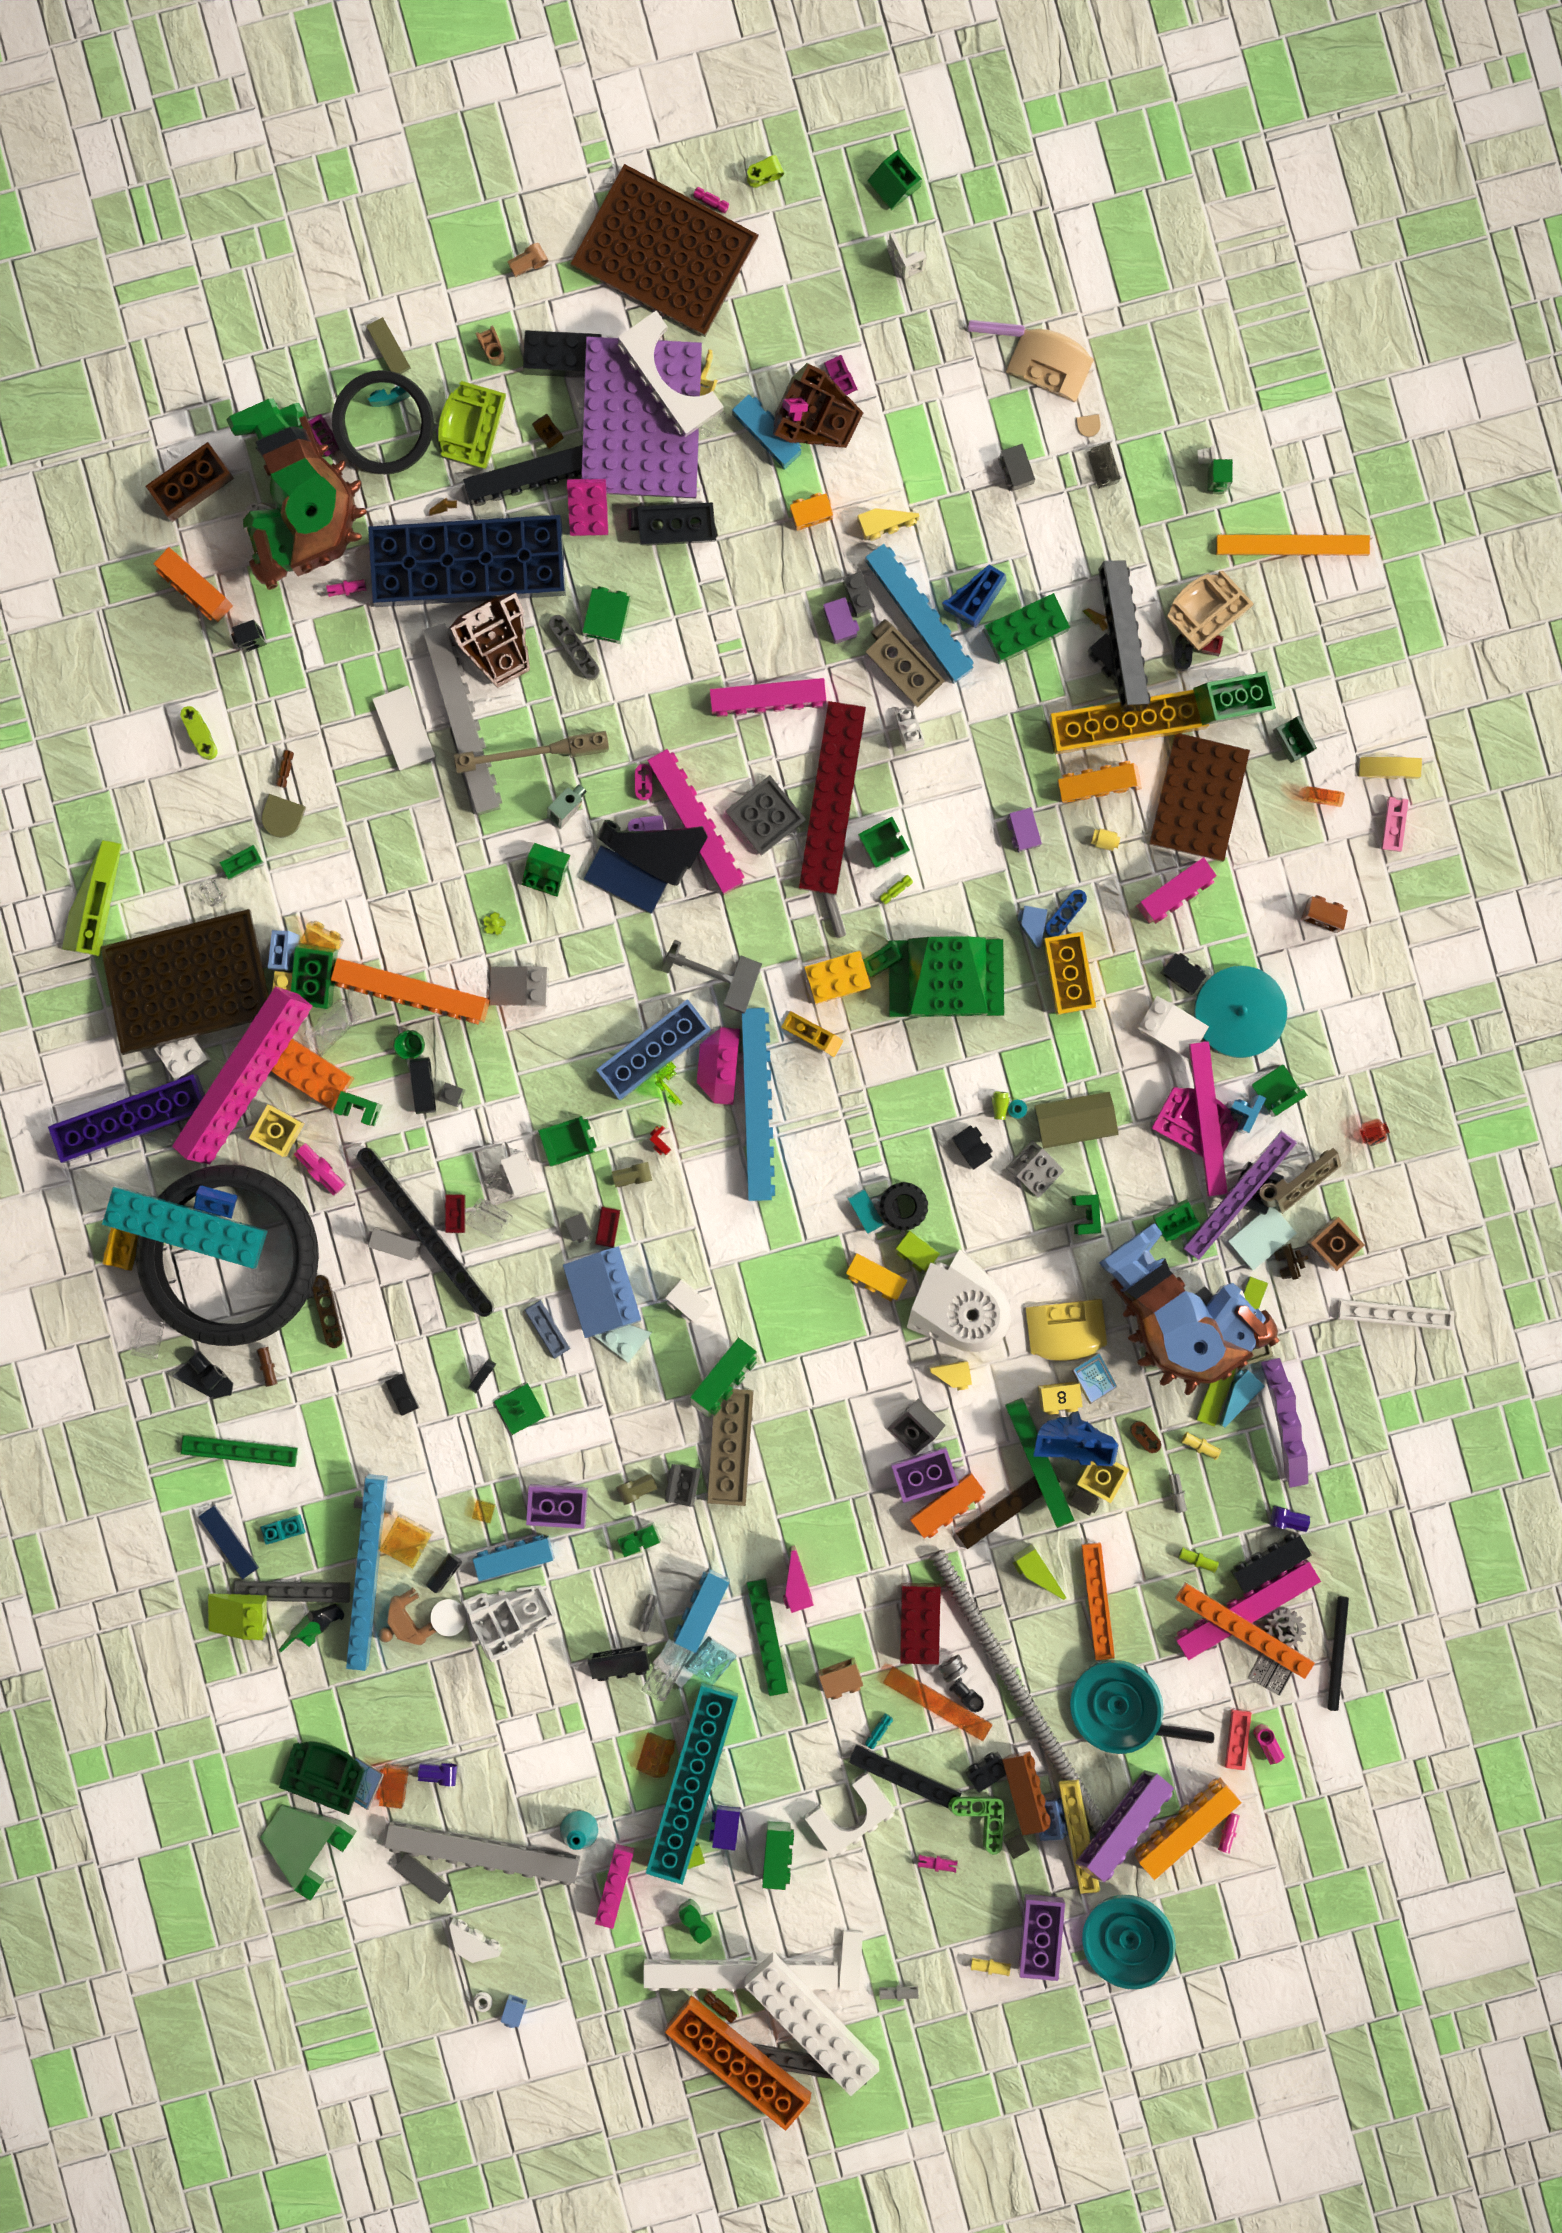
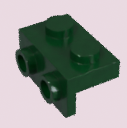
[1273,716,1317,763]

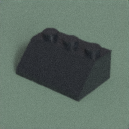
[588,1644,651,1681]

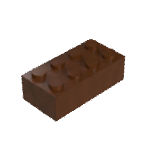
[146,442,234,522]

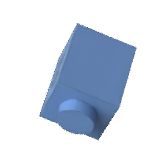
[500,1994,528,2028]

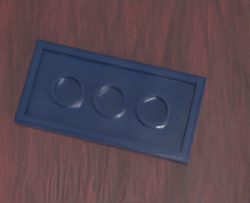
[584,845,668,914]

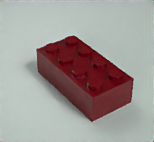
[899,1583,941,1665]

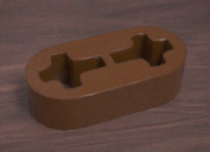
[1130,1421,1162,1453]

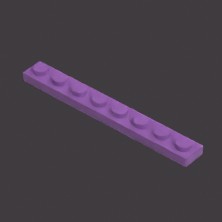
[1184,1130,1297,1260]

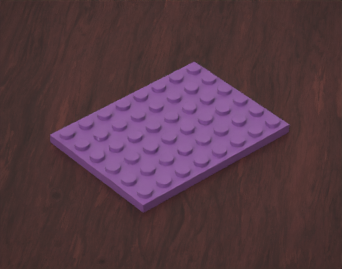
[582,337,702,499]

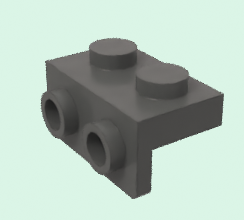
[665,1464,701,1507]

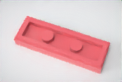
[1225,1709,1252,1770]

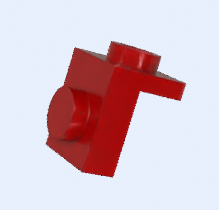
[649,1125,672,1155]

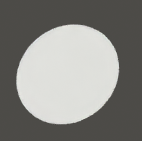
[431,1599,466,1636]

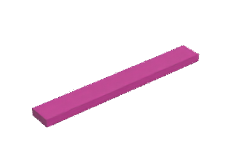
[1189,1041,1228,1197]

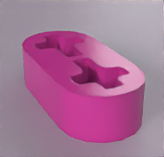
[635,764,653,801]

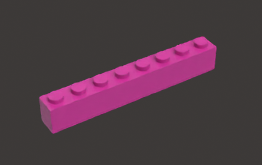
[647,749,745,895]
[1174,1559,1321,1661]

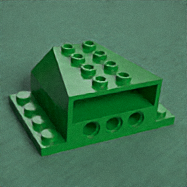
[888,936,1004,1017]

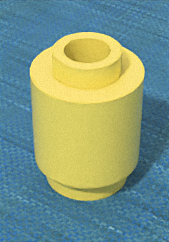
[1091,828,1121,851]

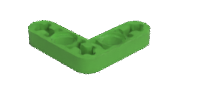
[948,1796,1004,1855]

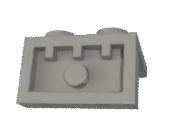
[1006,1140,1064,1198]

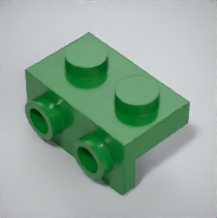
[1153,1199,1200,1242]

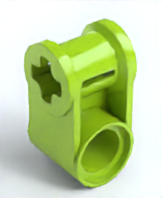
[747,155,785,188]

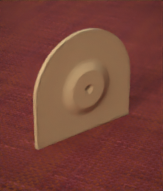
[1076,414,1101,437]

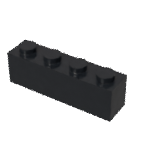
[1231,1533,1312,1594]

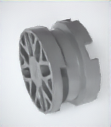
[937,1654,968,1683]

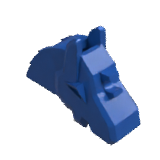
[1033,1411,1119,1466]

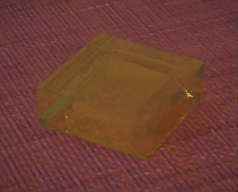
[472,1499,496,1523]

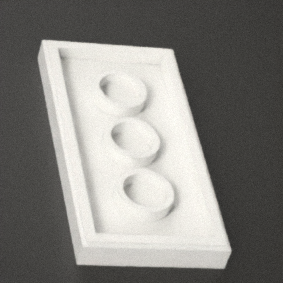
[373,686,436,771]

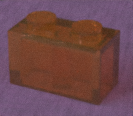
[376,1763,409,1809]

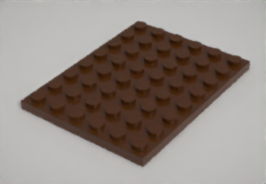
[571,164,759,337]

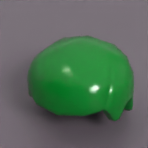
[393,1030,425,1059]

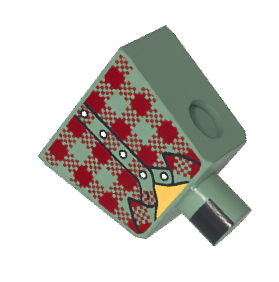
[547,784,587,829]

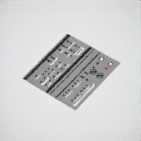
[1248,1653,1293,1696]

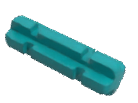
[865,1713,893,1749]

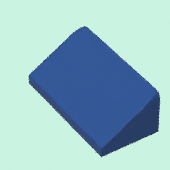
[194,1186,237,1219]

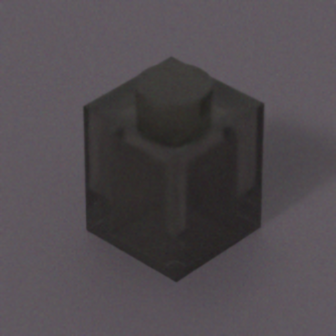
[1003,1828,1030,1859]

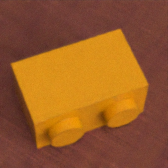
[790,493,833,531]

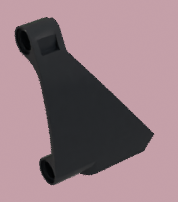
[597,820,708,886]

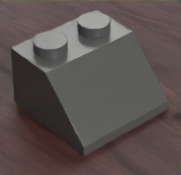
[887,1398,946,1455]

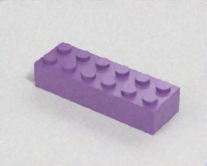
[1075,1770,1174,1882]

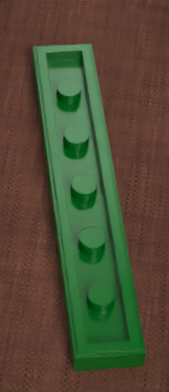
[181,1435,298,1467]

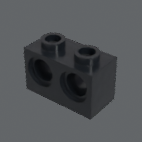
[231,619,267,653]

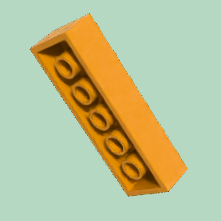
[1134,1777,1242,1881]

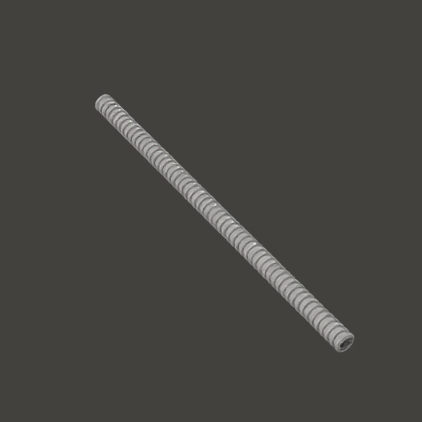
[930,1550,1106,1836]

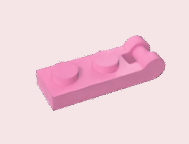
[1381,796,1408,852]

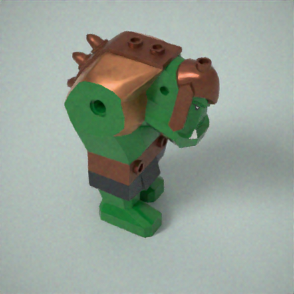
[226,398,367,590]

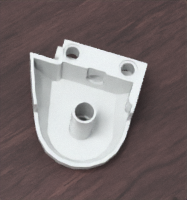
[907,1249,1010,1352]

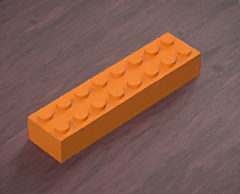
[331,958,490,1025]
[665,1995,812,2131]

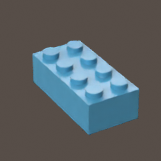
[673,1569,730,1653]

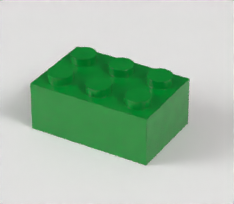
[291,944,338,1009]
[762,1821,794,1890]

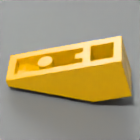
[781,1011,843,1057]

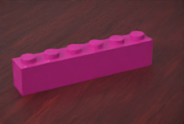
[710,678,827,717]

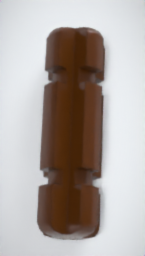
[275,750,294,788]
[704,1991,737,2023]

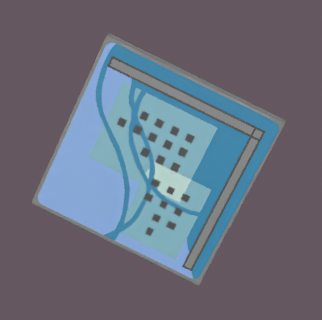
[1071,1353,1117,1404]
[354,1757,384,1810]

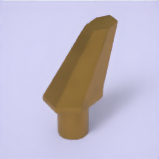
[429,498,457,516]
[1082,608,1108,631]

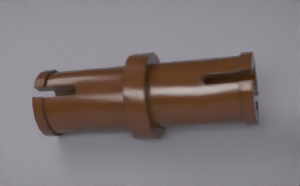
[256,1347,278,1387]

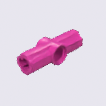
[294,1143,346,1196]

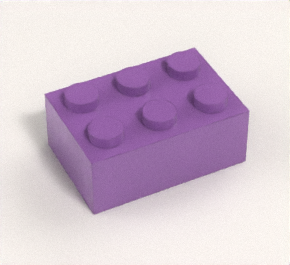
[891,1446,959,1503]
[526,1484,588,1529]

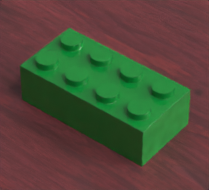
[983,593,1070,664]
[1193,671,1276,726]
[690,1337,757,1418]

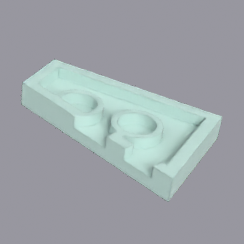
[594,1325,652,1363]

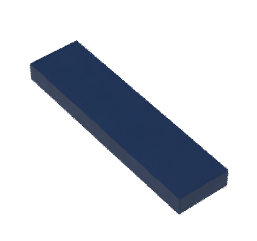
[198,1505,259,1580]

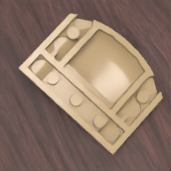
[1006,329,1094,402]
[1167,571,1254,651]

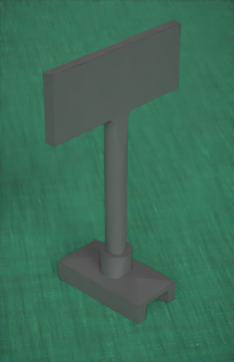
[661,940,762,1014]

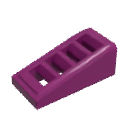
[309,414,340,457]

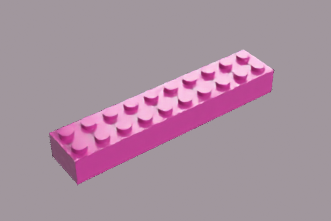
[172,986,313,1165]

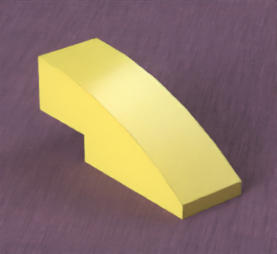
[1359,757,1422,779]

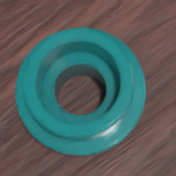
[1008,1099,1027,1119]

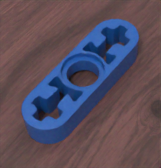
[1045,890,1087,937]

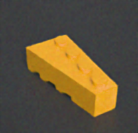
[1058,761,1142,803]

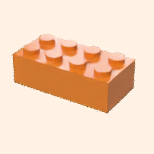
[153,547,233,622]
[271,1038,354,1110]

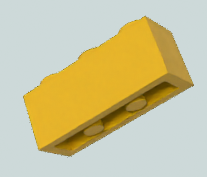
[846,1253,908,1302]

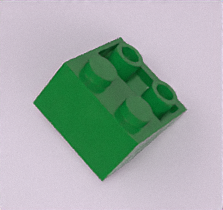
[867,150,922,211]
[521,843,571,897]

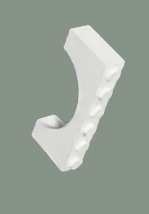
[618,311,724,437]

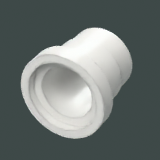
[1198,445,1216,464]

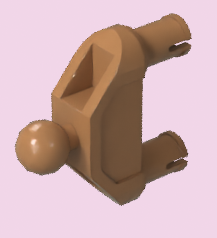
[378,1587,437,1645]

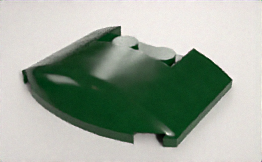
[279,1741,365,1815]

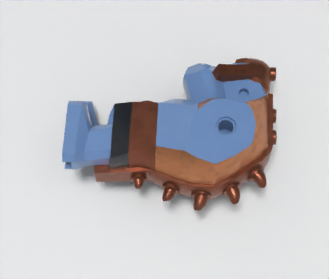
[1099,1223,1280,1395]

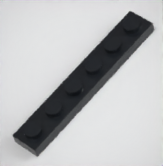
[848,1744,962,1809]

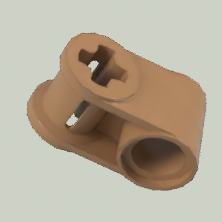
[475,325,505,366]

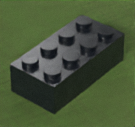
[523,330,602,378]

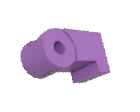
[628,815,664,831]

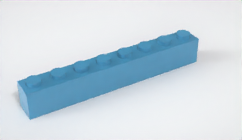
[865,544,974,684]

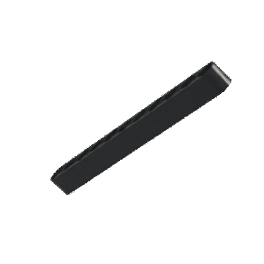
[357,1148,495,1317]

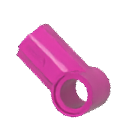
[1254,1724,1285,1765]

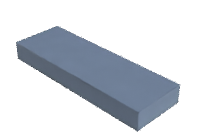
[524,1300,571,1359]

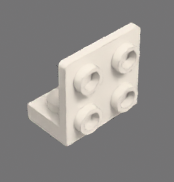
[887,232,927,279]

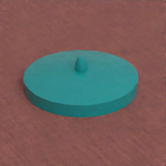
[1194,966,1287,1058]
[1070,1660,1164,1754]
[1082,1895,1176,1989]

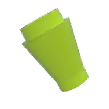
[991,1091,1010,1120]

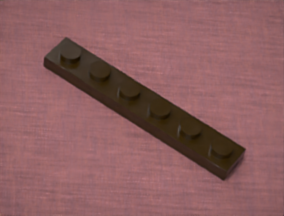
[956,1476,1061,1549]

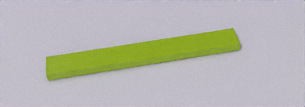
[1196,1276,1268,1427]

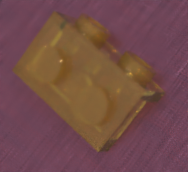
[299,921,345,952]

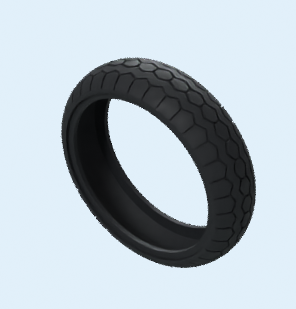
[136,1165,319,1346]

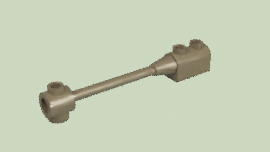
[453,731,609,773]

